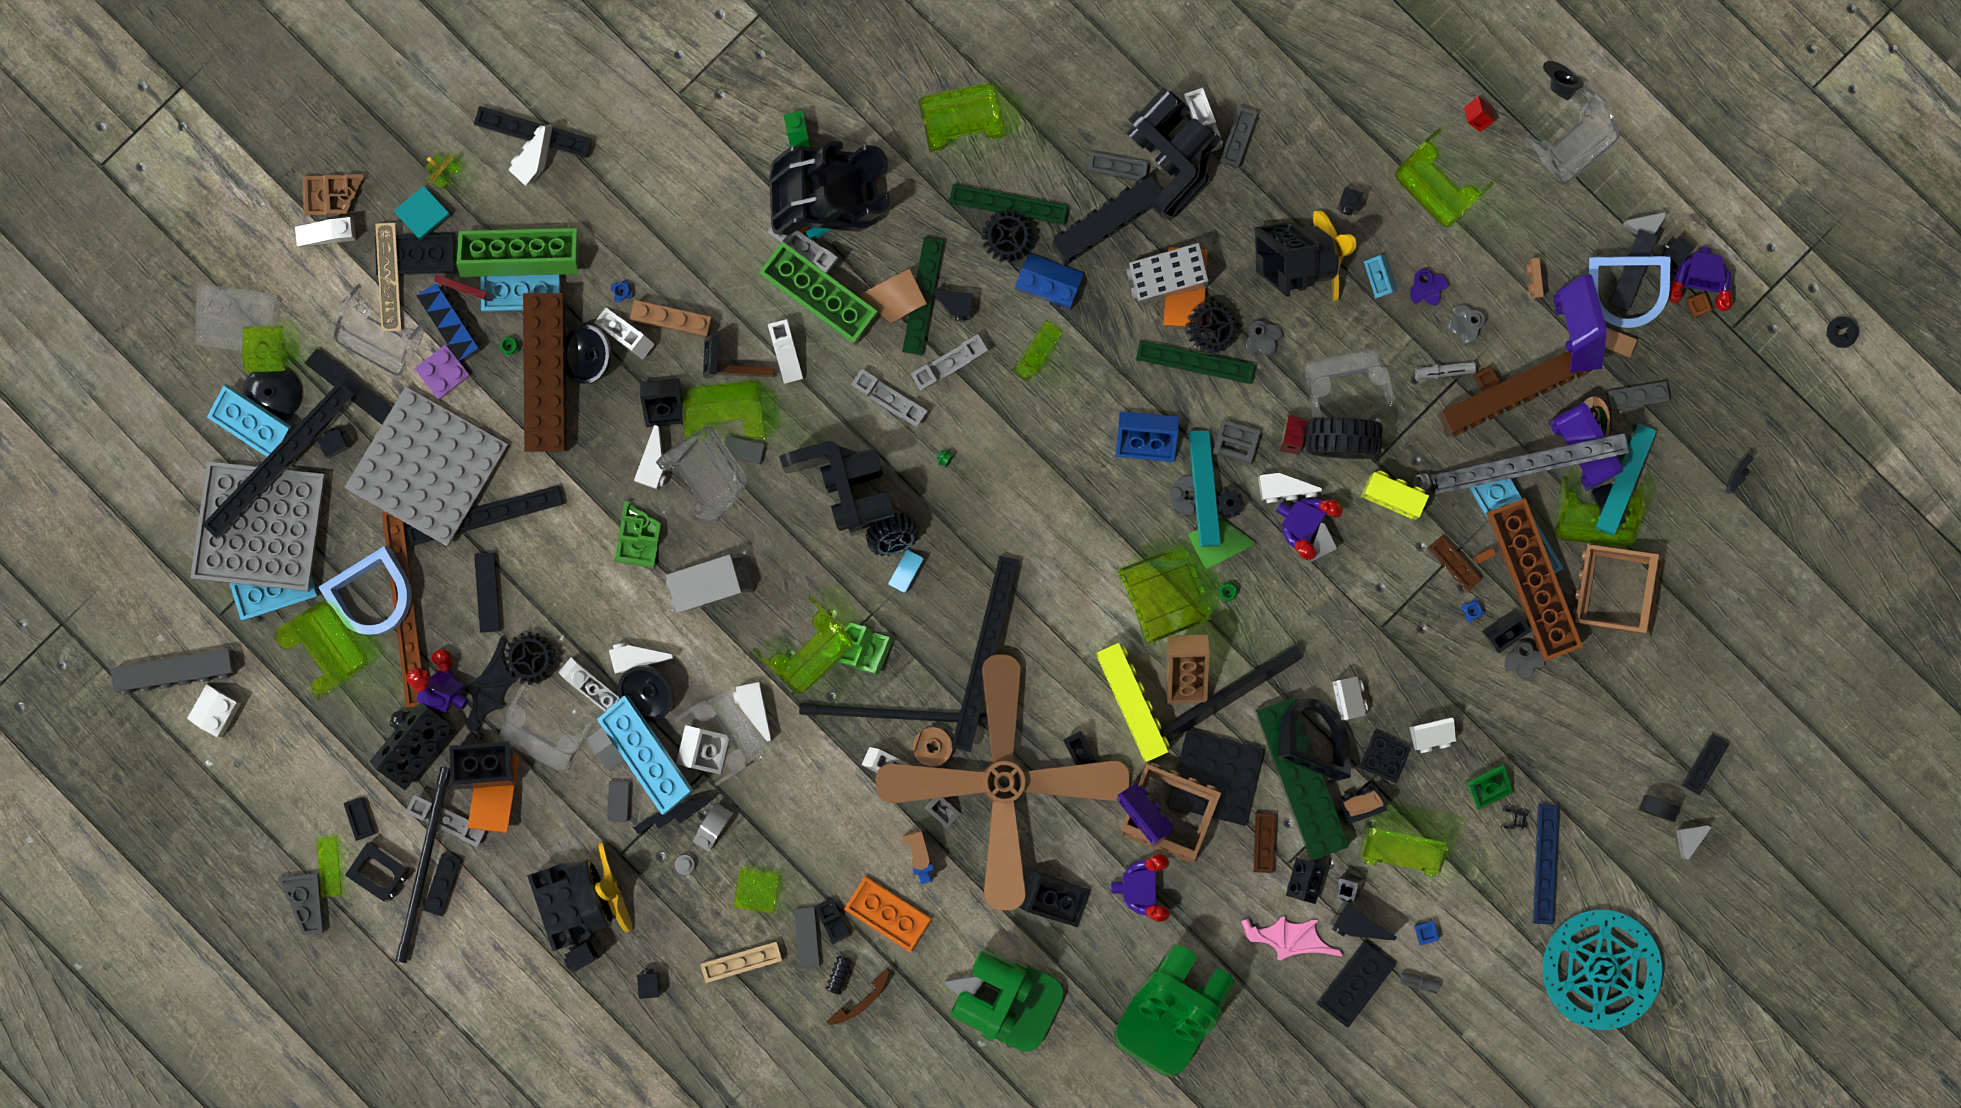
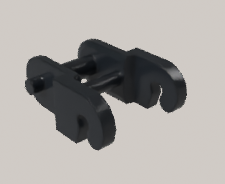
[1501,809,1528,830]

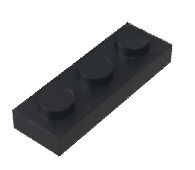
[423,853,462,917]

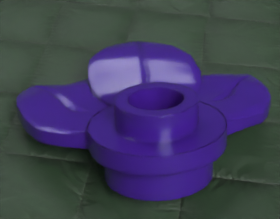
[1410,269,1448,306]

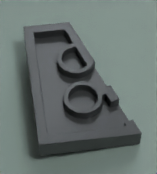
[278,873,324,935]

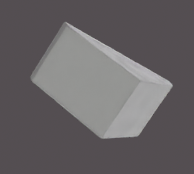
[1623,212,1666,235]
[1307,523,1337,562]
[587,728,624,771]
[925,797,961,828]
[1676,825,1711,860]
[945,975,984,996]

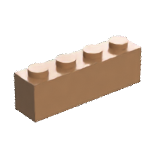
[630,300,713,338]

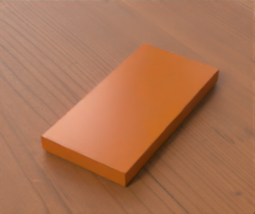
[1163,247,1208,328]
[467,754,520,834]
[844,876,932,952]

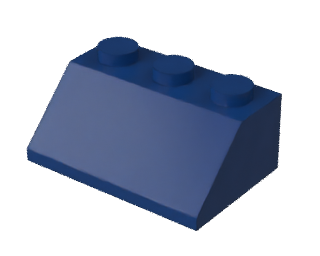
[1015,253,1084,310]
[1115,412,1179,462]

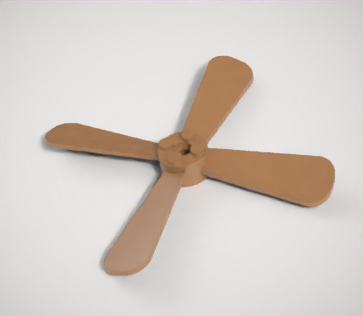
[875,655,1129,910]

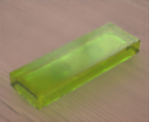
[316,836,342,898]

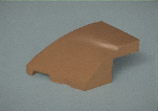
[303,174,363,216]
[858,269,927,324]

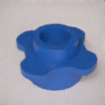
[611,280,633,302]
[1461,599,1484,622]

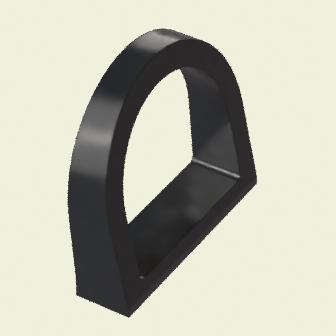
[1276,699,1351,781]

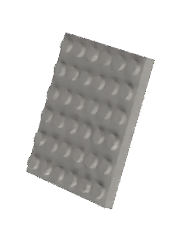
[344,386,508,547]
[190,461,326,592]

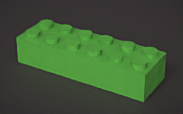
[457,228,580,277]
[759,241,878,346]

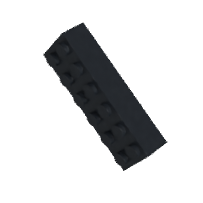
[1052,176,1162,266]

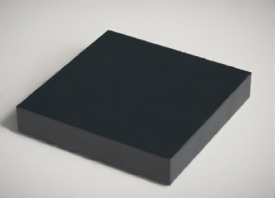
[703,334,718,378]

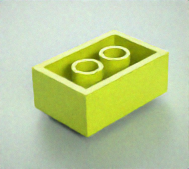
[1360,471,1429,521]

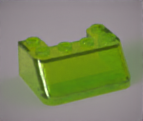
[918,83,1006,152]
[682,381,766,448]
[273,602,367,702]

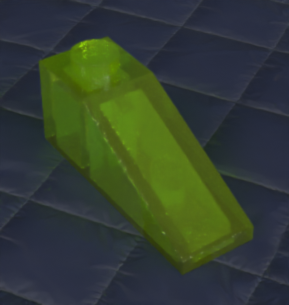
[1011,320,1062,382]

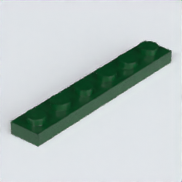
[902,237,943,356]

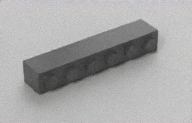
[110,649,236,695]

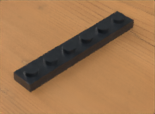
[474,106,592,159]

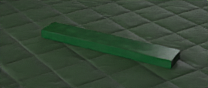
[949,184,1068,225]
[1136,340,1255,384]

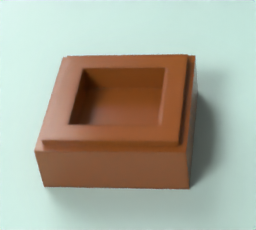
[1685,292,1712,318]
[1473,548,1496,565]

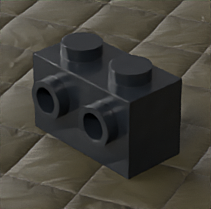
[1286,857,1326,904]

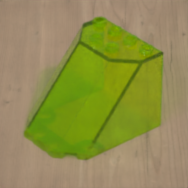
[1114,546,1212,648]

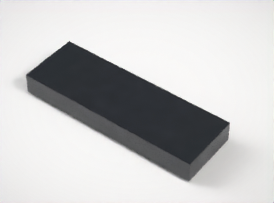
[1681,734,1729,796]

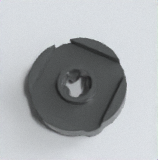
[1170,476,1196,516]

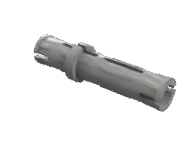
[1415,361,1476,381]

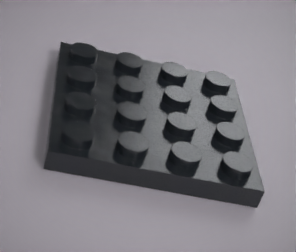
[1168,730,1264,826]

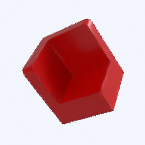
[1464,96,1495,132]

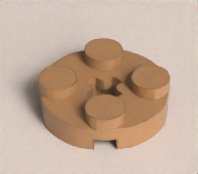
[913,727,952,767]

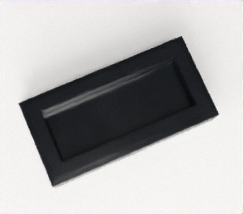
[343,797,376,841]

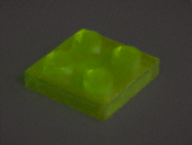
[733,868,779,914]

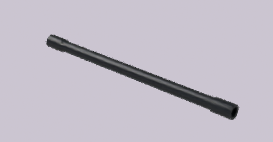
[799,703,988,725]
[395,767,450,963]

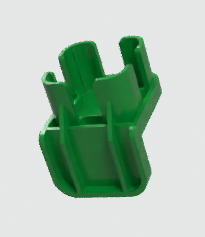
[1114,945,1235,1077]
[950,949,1063,1052]

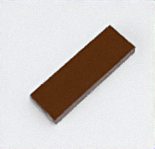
[716,365,775,378]
[1427,535,1482,592]
[1253,812,1276,873]

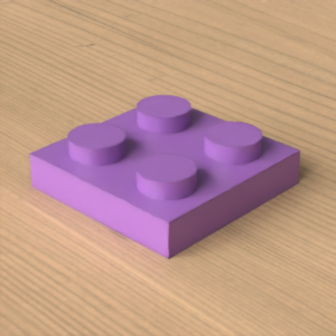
[414,345,470,400]

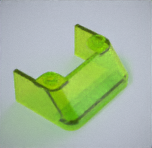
[1395,128,1494,227]
[1556,476,1645,546]
[753,594,852,694]
[1358,827,1449,877]

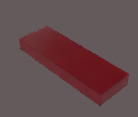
[434,274,495,301]

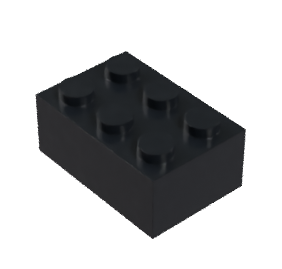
[449,741,514,790]

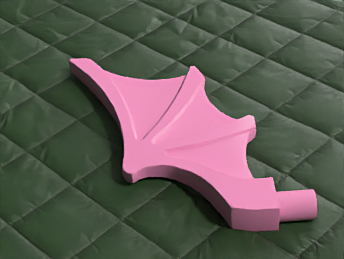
[1242,916,1342,960]

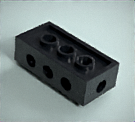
[370,702,456,790]

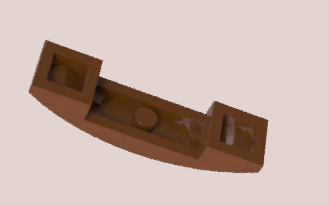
[826,969,890,1025]

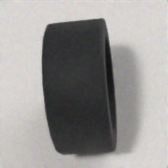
[1639,795,1680,822]

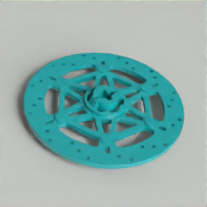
[1542,910,1662,1030]

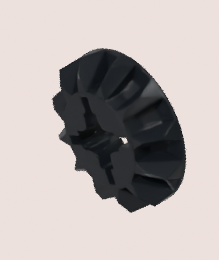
[1826,317,1858,348]

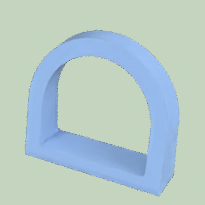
[1589,256,1670,328]
[319,546,412,635]

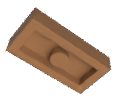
[1526,258,1544,300]

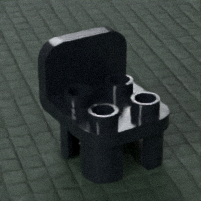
[1126,87,1222,220]
[769,141,889,235]
[779,441,895,536]

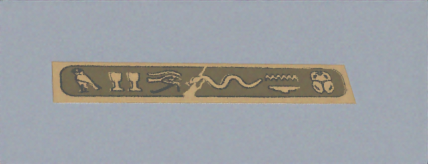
[375,223,401,332]

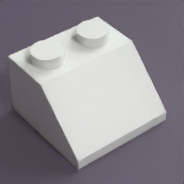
[1332,677,1368,721]
[187,684,241,738]
[1409,718,1456,753]
[676,725,730,774]

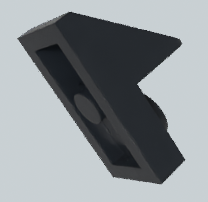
[1063,731,1096,765]

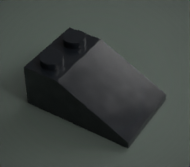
[1019,869,1090,927]
[1329,904,1397,941]

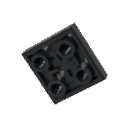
[1359,731,1411,783]

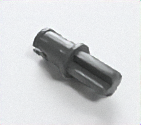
[1399,973,1440,994]

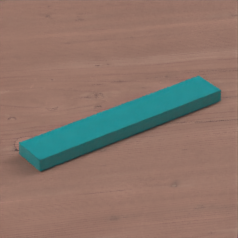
[1595,423,1656,536]
[1188,431,1221,547]

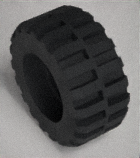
[1305,417,1383,459]

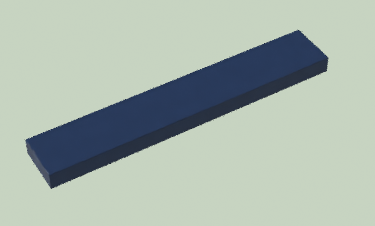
[1532,804,1559,925]

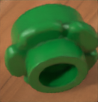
[499,336,519,356]
[936,449,954,468]
[1219,582,1238,602]

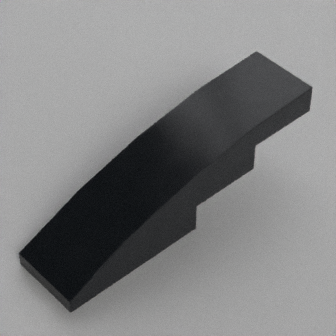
[633,797,713,834]

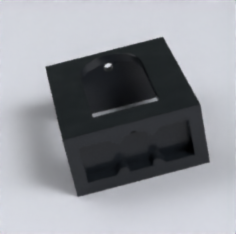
[345,842,410,902]

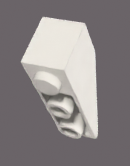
[509,124,553,186]
[768,319,803,384]
[1258,473,1322,503]
[558,657,619,712]

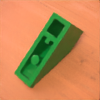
[783,111,810,147]

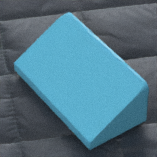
[1363,255,1398,299]
[888,550,924,594]

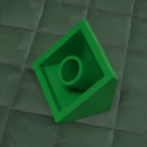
[1464,765,1514,810]

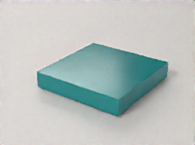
[394,186,450,240]

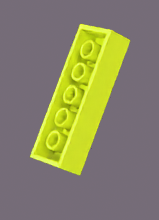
[1096,643,1170,762]

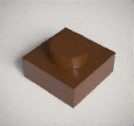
[1472,366,1500,392]

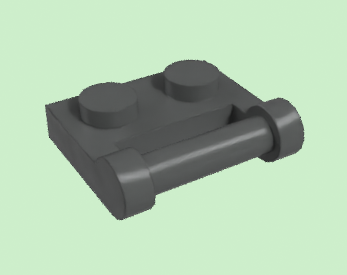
[1212,420,1260,465]

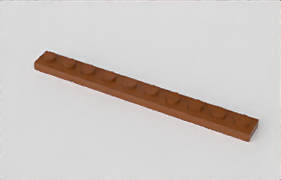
[382,512,423,708]

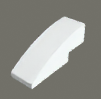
[1184,88,1223,152]

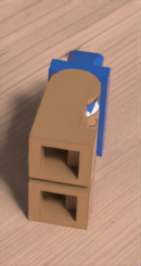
[903,830,934,884]

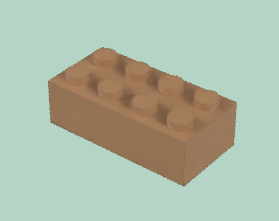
[1166,634,1210,704]

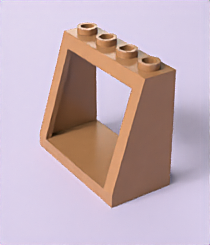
[1573,544,1663,637]
[1119,763,1221,864]

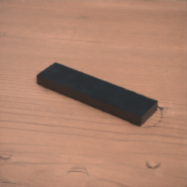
[1610,229,1658,310]
[474,552,501,633]

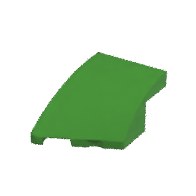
[615,501,661,568]
[1188,518,1256,570]
[821,623,893,676]

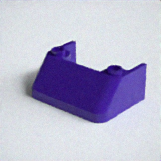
[1553,274,1607,373]
[1548,403,1623,491]

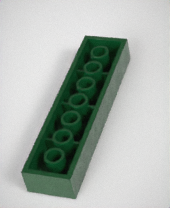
[1254,697,1349,861]

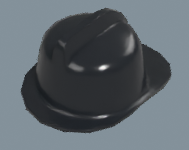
[1543,61,1584,100]

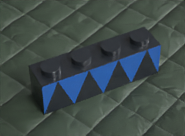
[416,283,481,364]

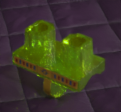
[425,153,460,189]

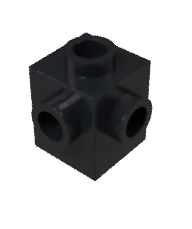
[1216,489,1244,519]

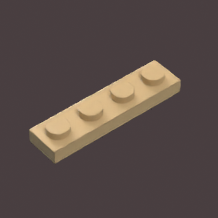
[700,941,783,983]

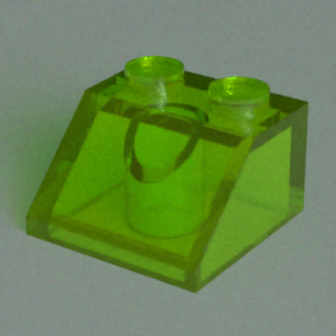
[242,326,288,372]

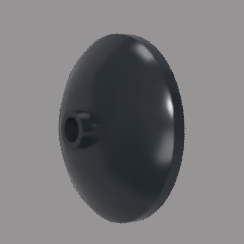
[566,325,611,384]
[242,364,302,421]
[618,665,674,722]

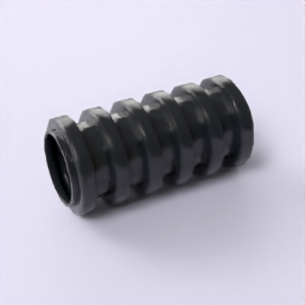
[825,956,853,995]

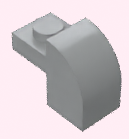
[693,803,733,852]

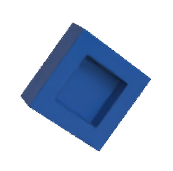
[1414,921,1439,945]

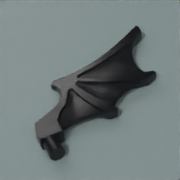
[465,637,516,740]

